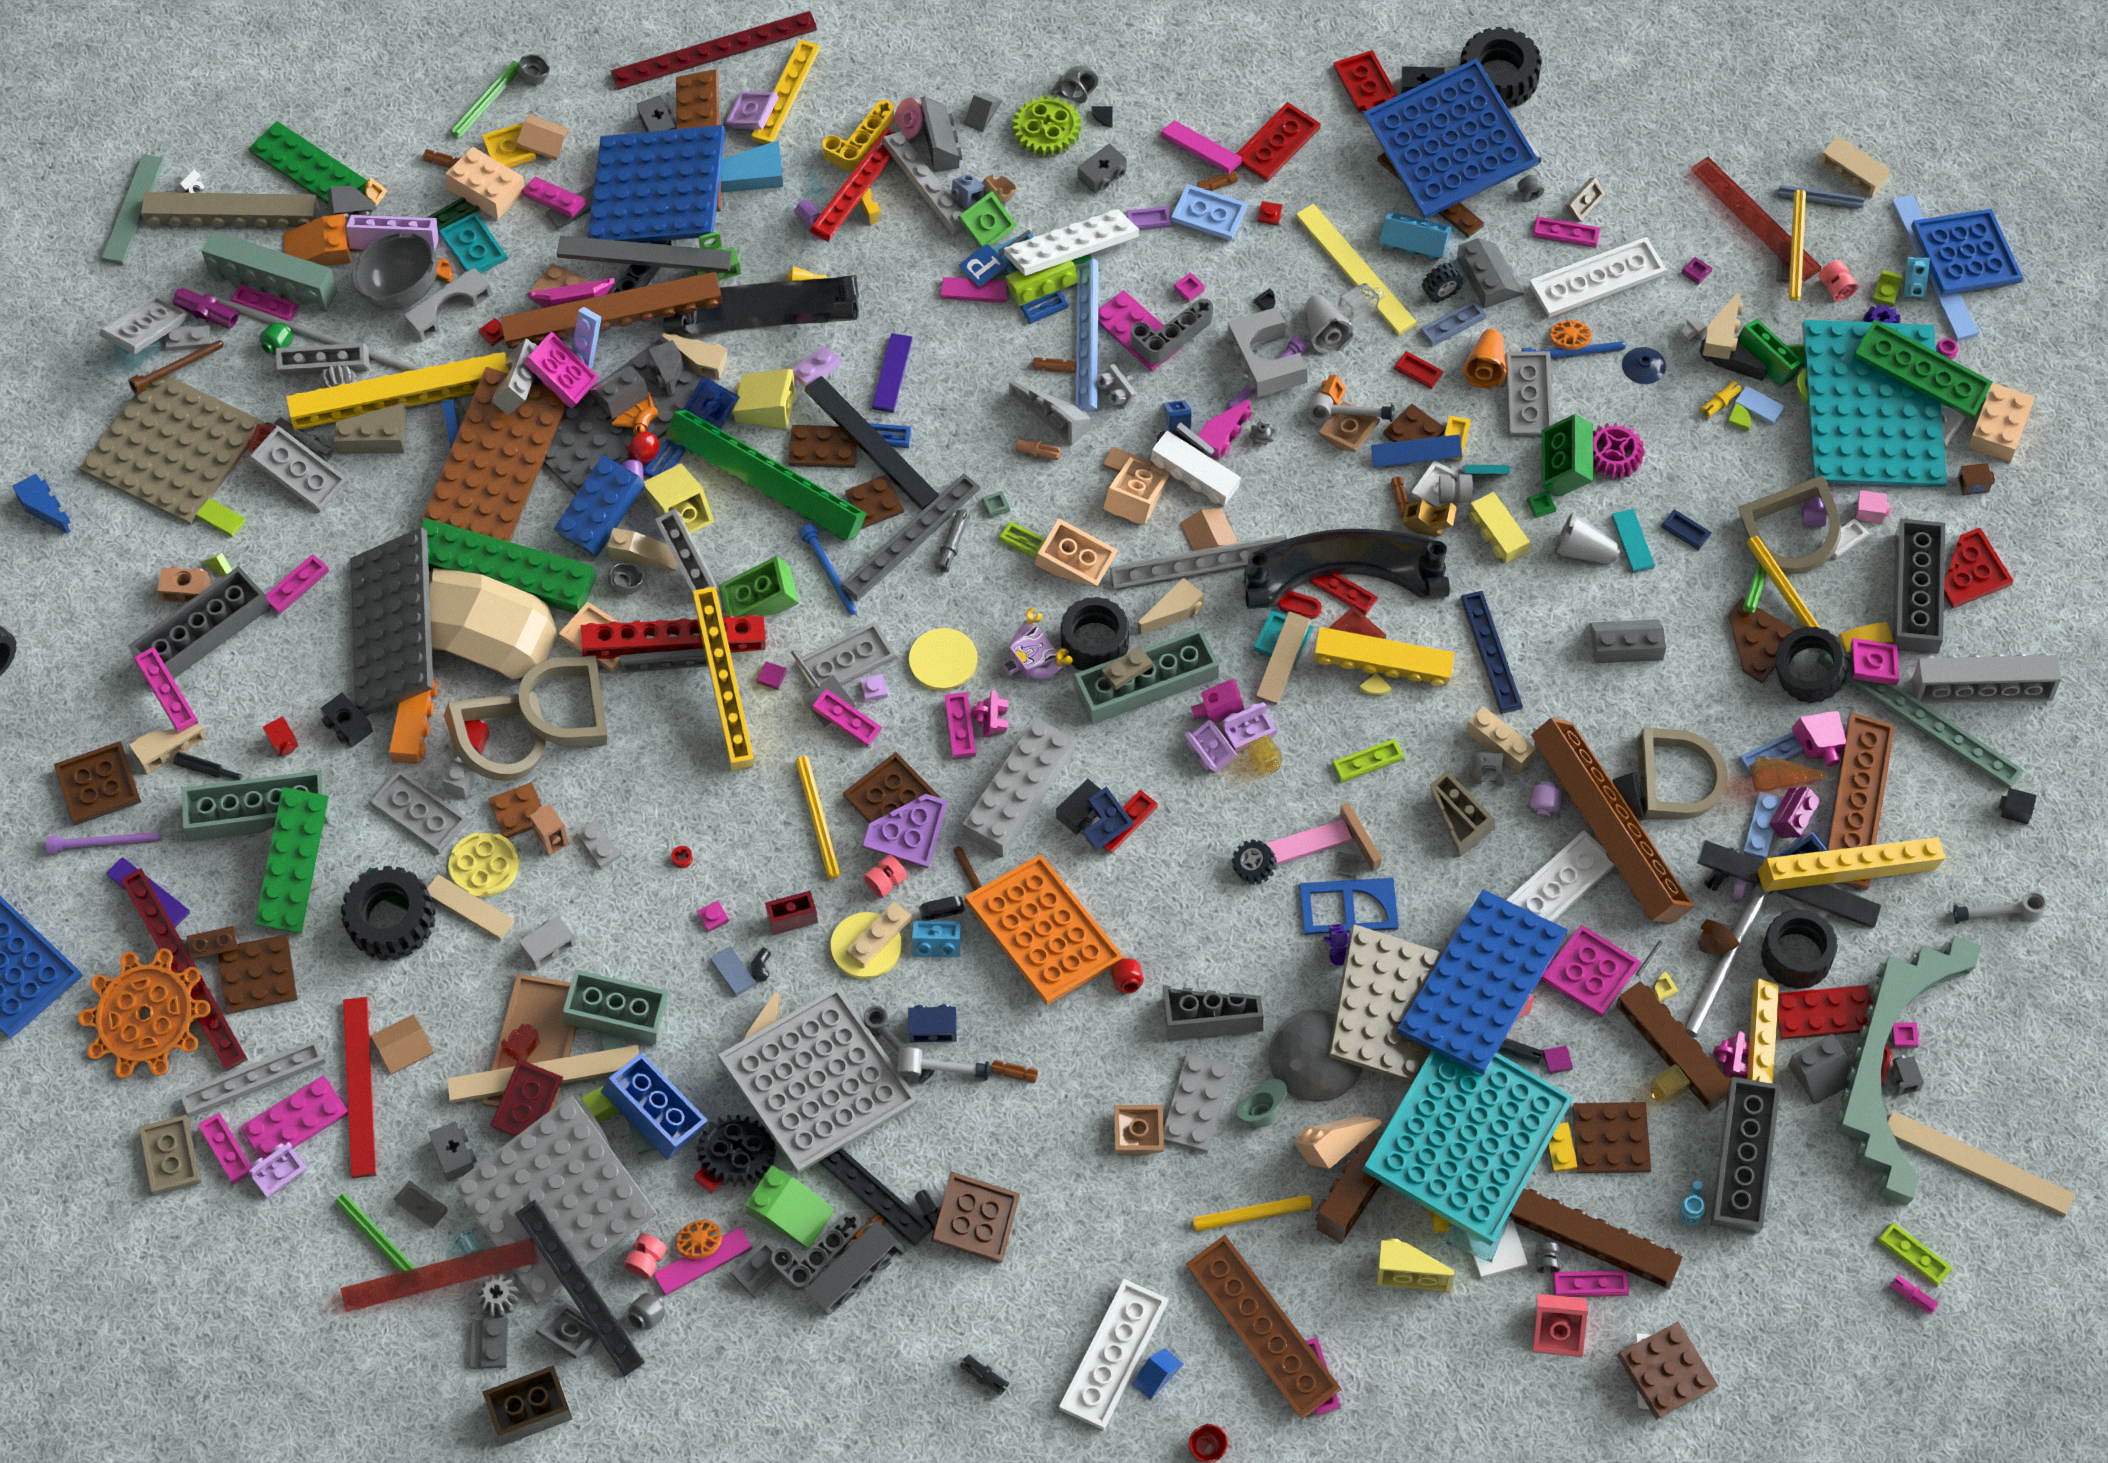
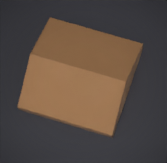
[516,114,569,160]
[1319,401,1380,452]
[1180,508,1238,551]
[371,1014,434,1075]
[1114,1105,1164,1156]

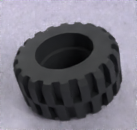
[1460,27,1542,108]
[341,866,436,960]

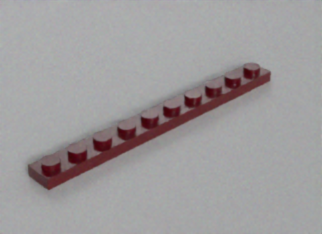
[610,11,817,90]
[120,868,248,1071]

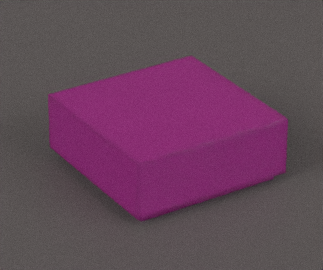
[1681,257,1712,285]
[757,661,787,690]
[1543,1045,1573,1074]

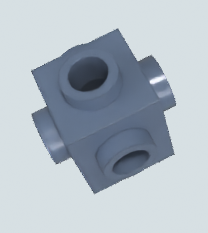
[951,174,985,210]

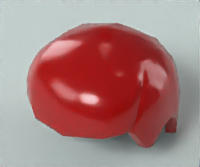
[626,431,659,464]
[1188,1424,1228,1463]

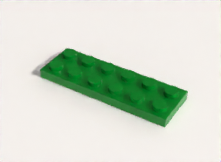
[248,121,367,205]
[1853,319,1993,419]
[255,787,329,934]

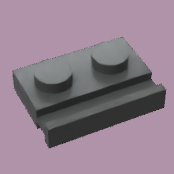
[730,1238,786,1299]
[470,1318,509,1369]

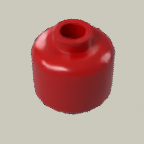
[1111,958,1144,994]

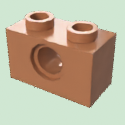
[157,566,211,603]
[529,804,569,856]

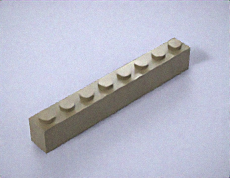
[141,192,319,229]

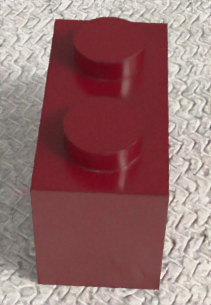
[765,890,818,935]

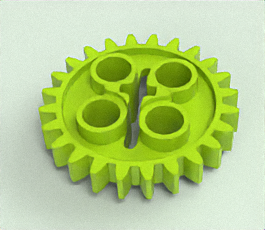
[1012,95,1081,157]

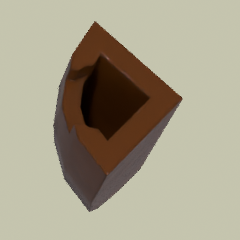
[1698,919,1740,955]

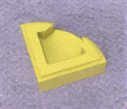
[1359,673,1392,696]
[1654,972,1679,1002]

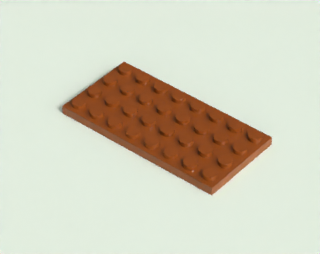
[421,367,567,542]

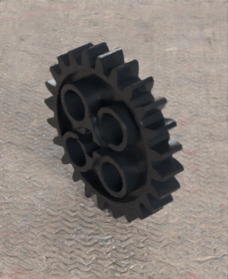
[697,1114,776,1187]

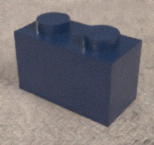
[908,1004,957,1043]

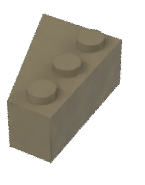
[334,402,407,454]
[1430,770,1495,857]

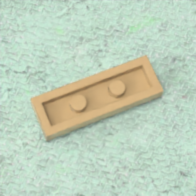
[846,901,912,968]

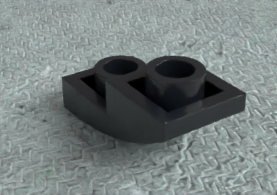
[1612,772,1646,822]

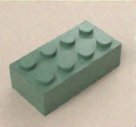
[563,969,668,1045]

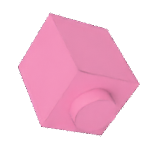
[1855,490,1890,524]

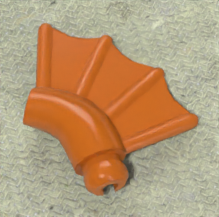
[611,392,659,435]

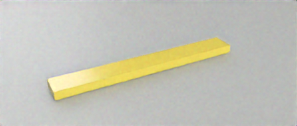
[1296,203,1417,335]

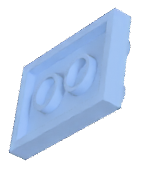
[1171,184,1247,241]

